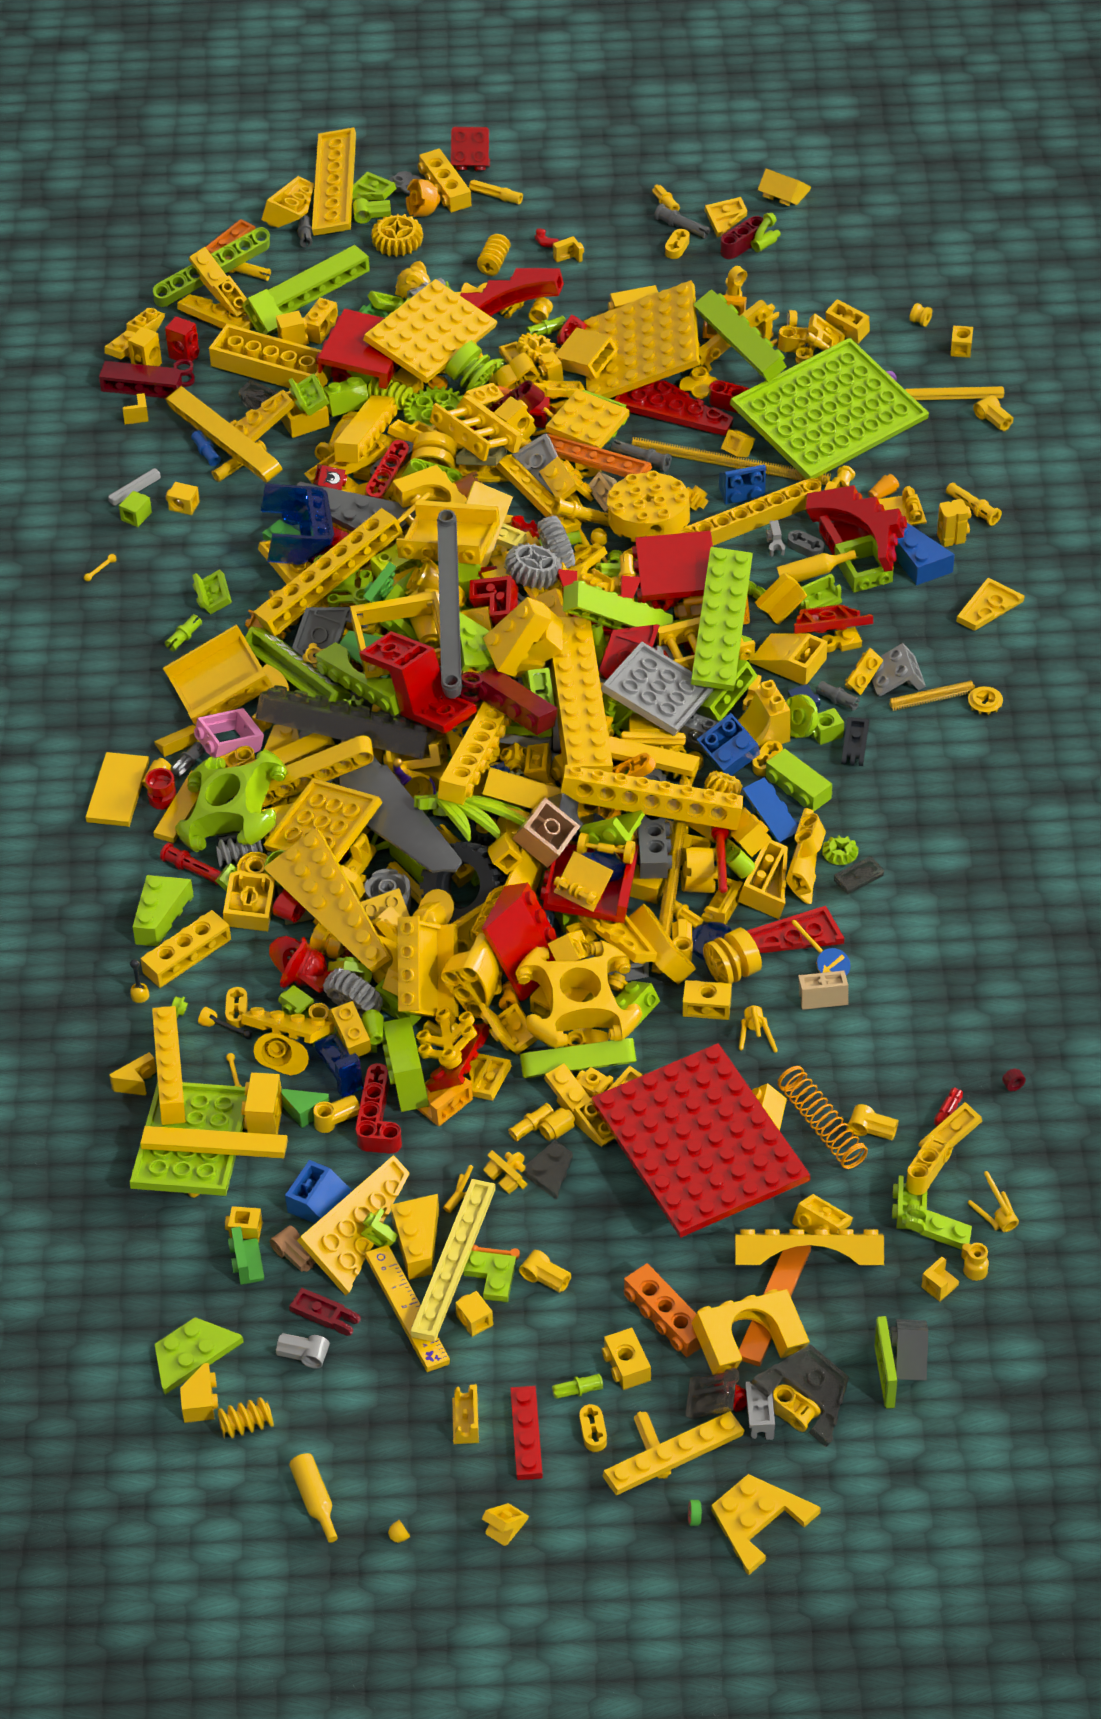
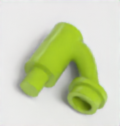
[751,212,781,252]

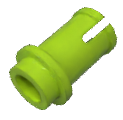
[607,550,623,563]

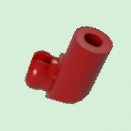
[534,228,559,248]

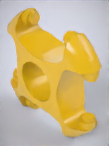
[515,940,642,1049]

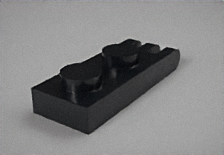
[841,717,869,766]

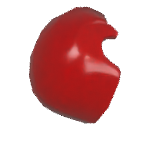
[510,515,539,538]

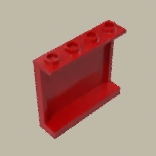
[316,309,399,389]
[632,530,713,603]
[540,844,639,923]

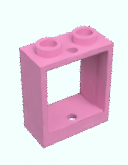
[194,708,264,758]

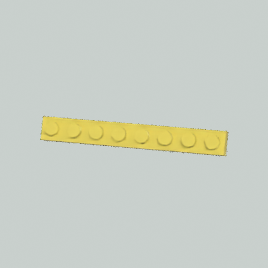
[411,1179,495,1342]

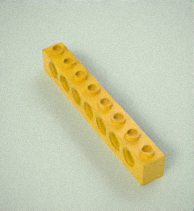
[254,508,403,636]
[438,701,512,805]
[560,765,743,830]

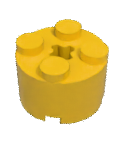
[680,847,718,893]

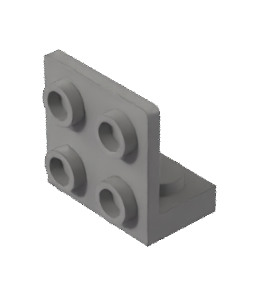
[872,643,926,696]

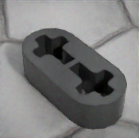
[788,530,824,557]

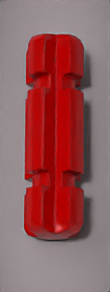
[934,1087,963,1126]

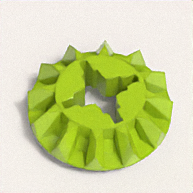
[822,835,858,865]

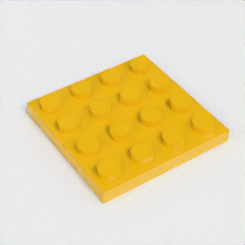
[263,778,383,863]

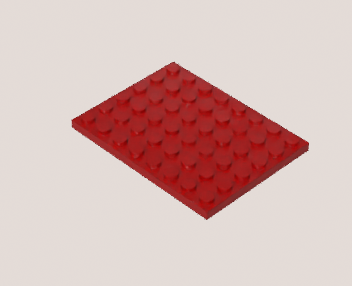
[591,1043,810,1238]

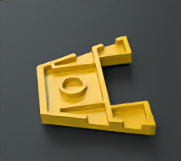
[711,1474,821,1575]

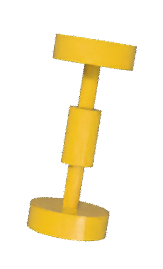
[577,833,635,864]

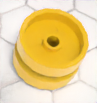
[410,432,458,469]

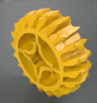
[371,214,423,257]

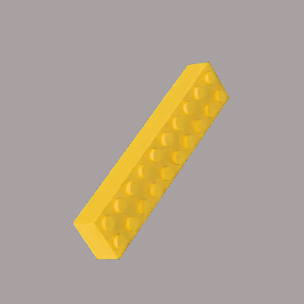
[549,617,613,773]

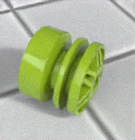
[444,340,497,391]

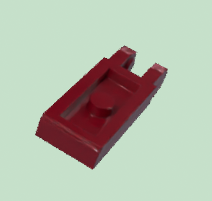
[289,1288,361,1336]

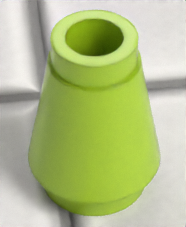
[361,1009,384,1045]

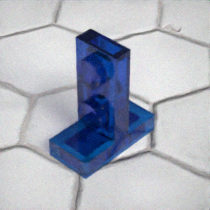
[315,1033,363,1098]

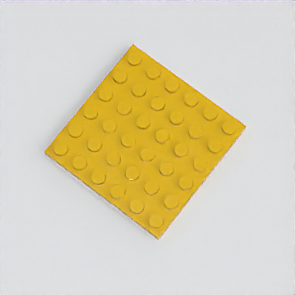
[584,280,700,399]

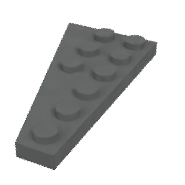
[287,482,416,541]

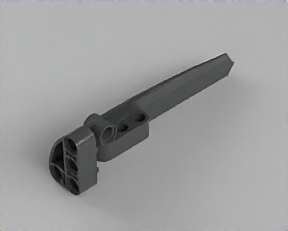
[326,755,462,873]

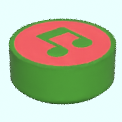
[688,1500,702,1526]

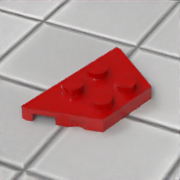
[794,604,873,634]
[598,624,660,680]

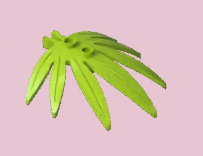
[414,791,527,841]

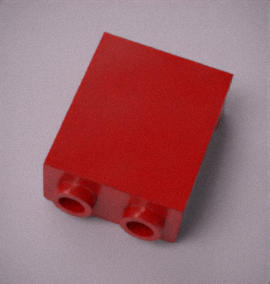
[819,515,870,555]

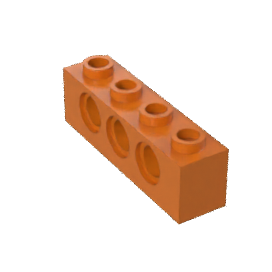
[623,1263,702,1358]

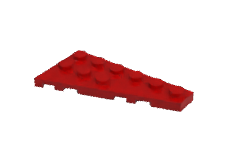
[614,380,733,436]

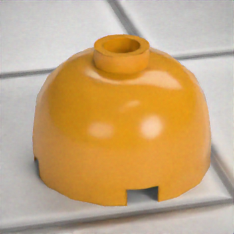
[406,179,440,217]

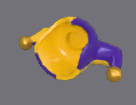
[393,758,436,799]

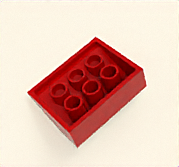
[482,882,558,1001]

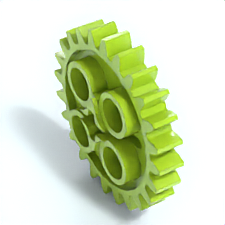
[404,386,466,427]

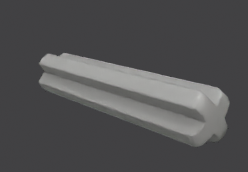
[108,468,161,506]

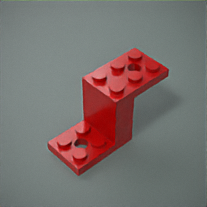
[359,631,477,733]

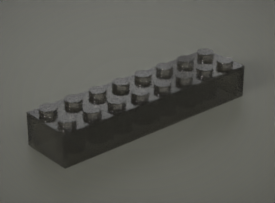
[255,685,438,759]

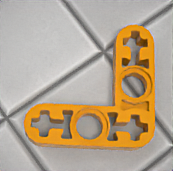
[598,753,656,819]

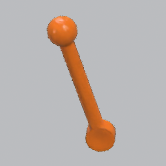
[471,1244,520,1259]

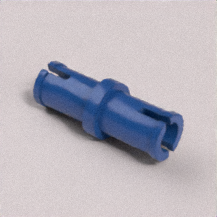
[191,430,221,466]

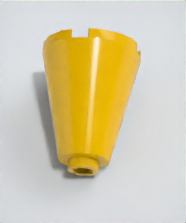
[405,557,467,608]
[408,588,440,648]

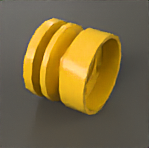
[703,927,762,984]

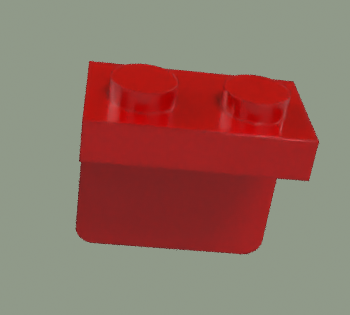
[451,127,490,171]

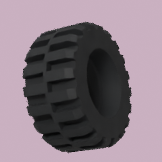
[420,842,509,924]

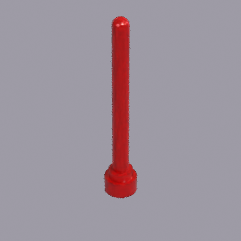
[711,826,729,893]

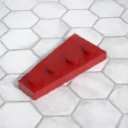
[747,906,844,953]
[425,1023,490,1092]

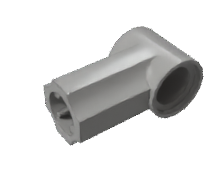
[276,1333,330,1369]

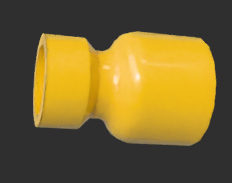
[961,1243,989,1281]

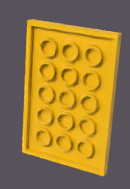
[363,279,497,383]

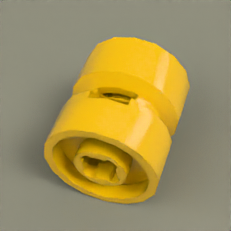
[310,923,345,960]

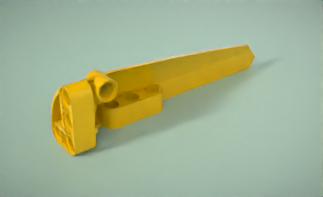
[441,847,545,1018]

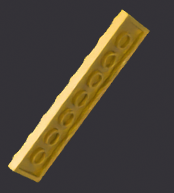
[312,127,356,236]

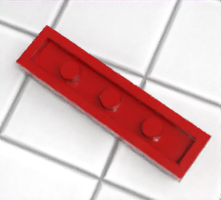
[510,1386,543,1480]

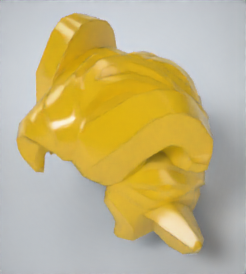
[395,261,430,298]

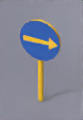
[792,920,851,975]

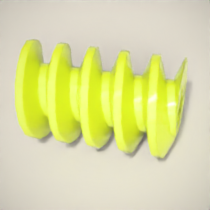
[368,377,413,410]

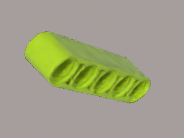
[520,1038,637,1078]

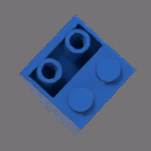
[719,464,766,505]
[697,713,760,776]
[285,1160,352,1224]

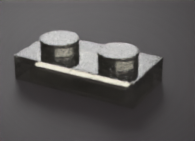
[834,856,884,895]

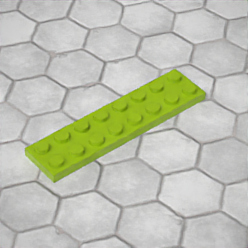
[691,547,753,691]

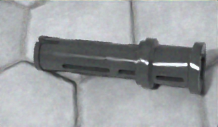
[654,203,710,239]
[611,439,672,472]

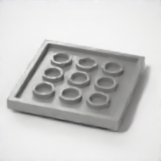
[601,642,714,736]

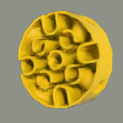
[607,471,690,542]

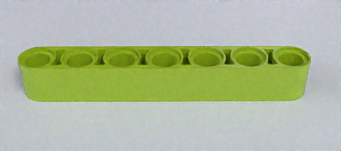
[153,227,270,307]

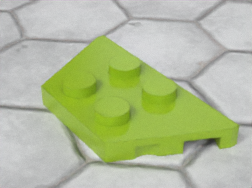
[460,612,496,672]
[155,1317,244,1395]

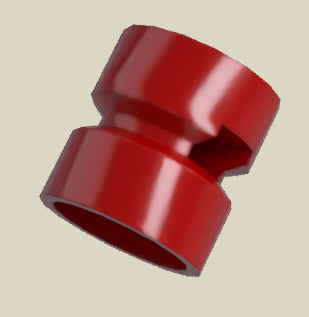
[145,768,177,810]

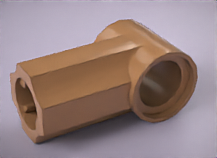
[269,1225,315,1272]

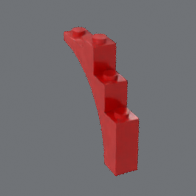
[460,268,564,316]
[806,485,907,572]

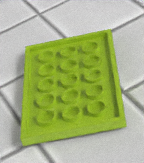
[130,1082,247,1196]

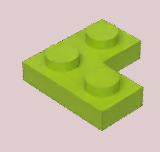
[463,1251,516,1302]

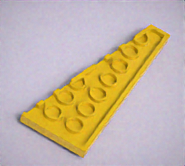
[264,828,391,973]

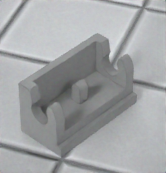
[745,1381,775,1440]

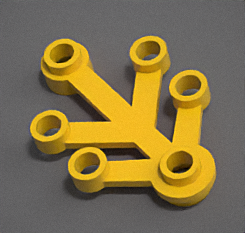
[416,1007,477,1069]

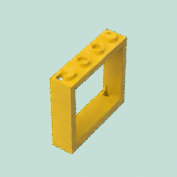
[350,592,441,678]

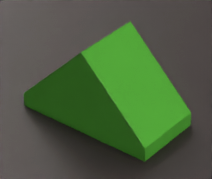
[281,1089,330,1128]

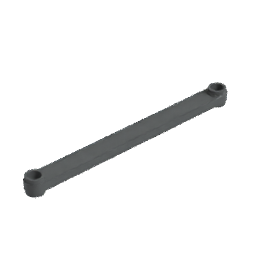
[437,509,462,698]

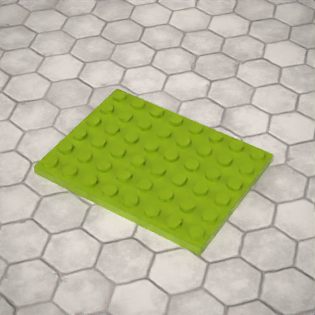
[730,338,929,479]

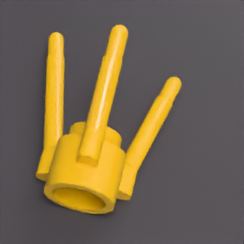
[739,1006,778,1053]
[968,1171,1019,1232]

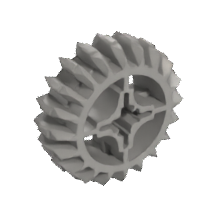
[537,516,575,569]
[504,542,562,590]
[323,968,383,1018]

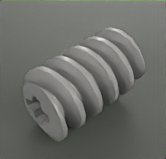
[216,838,263,868]

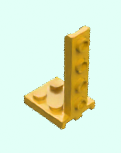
[698,300,771,373]

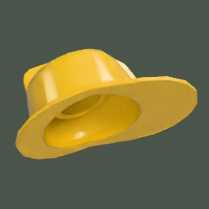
[413,889,454,925]
[254,1033,309,1075]

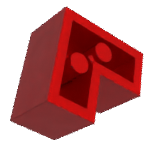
[469,576,518,626]

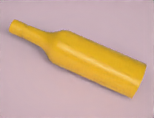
[777,550,857,582]
[289,1453,338,1543]

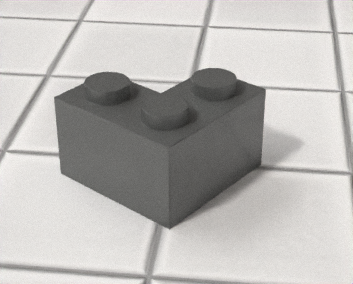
[891,1319,928,1381]

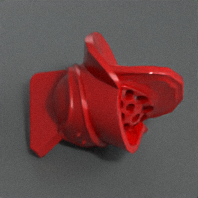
[269,936,331,992]

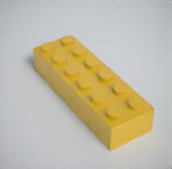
[209,324,332,388]

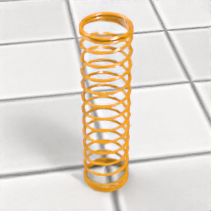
[777,1066,868,1169]

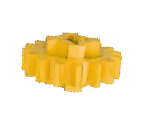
[516,333,559,364]

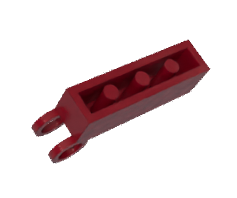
[99,359,195,398]
[459,667,558,735]

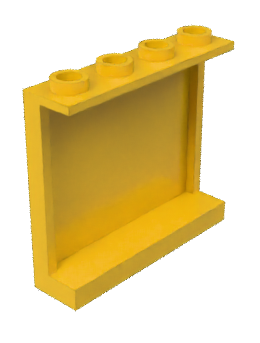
[397,500,500,565]
[163,624,273,726]
[397,916,459,1018]

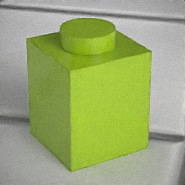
[119,491,152,527]

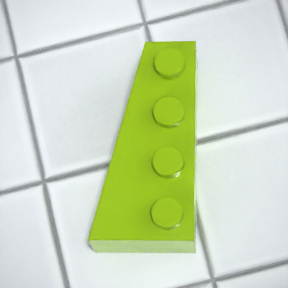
[382,1017,429,1112]

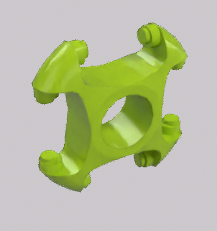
[175,749,288,852]

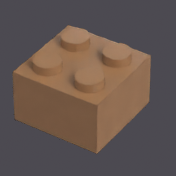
[512,798,580,868]

